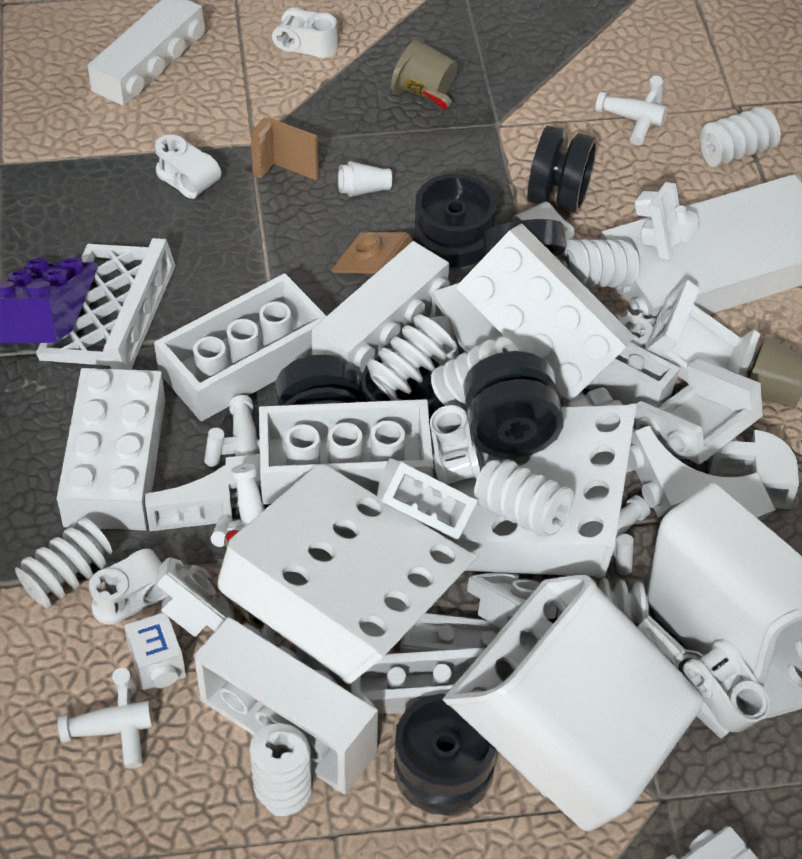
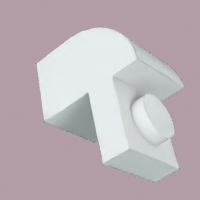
[708,430,799,509]

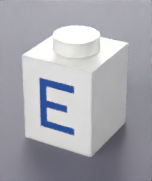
[124,613,186,691]

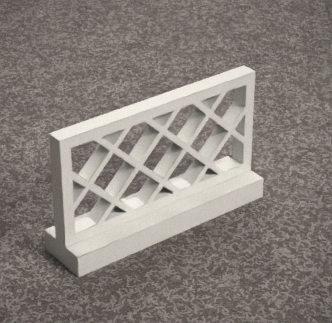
[36,238,176,370]

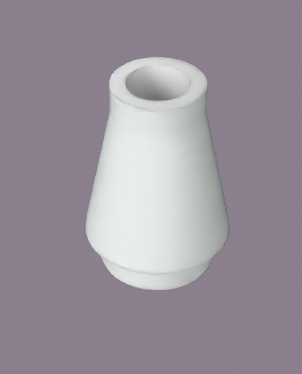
[338,161,392,197]

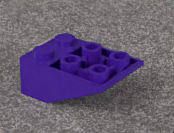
[0,257,98,343]

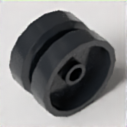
[527,125,597,214]
[414,174,496,267]
[463,351,564,459]
[394,693,496,816]

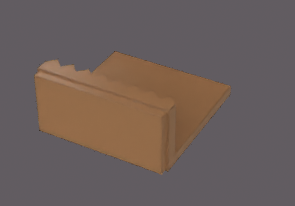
[250,117,319,180]
[332,232,413,274]

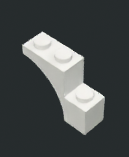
[628,425,776,521]

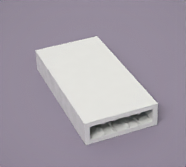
[601,174,802,320]

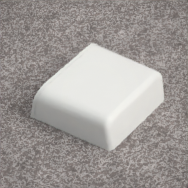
[436,404,637,578]
[218,465,478,684]
[647,483,802,719]
[442,575,704,832]

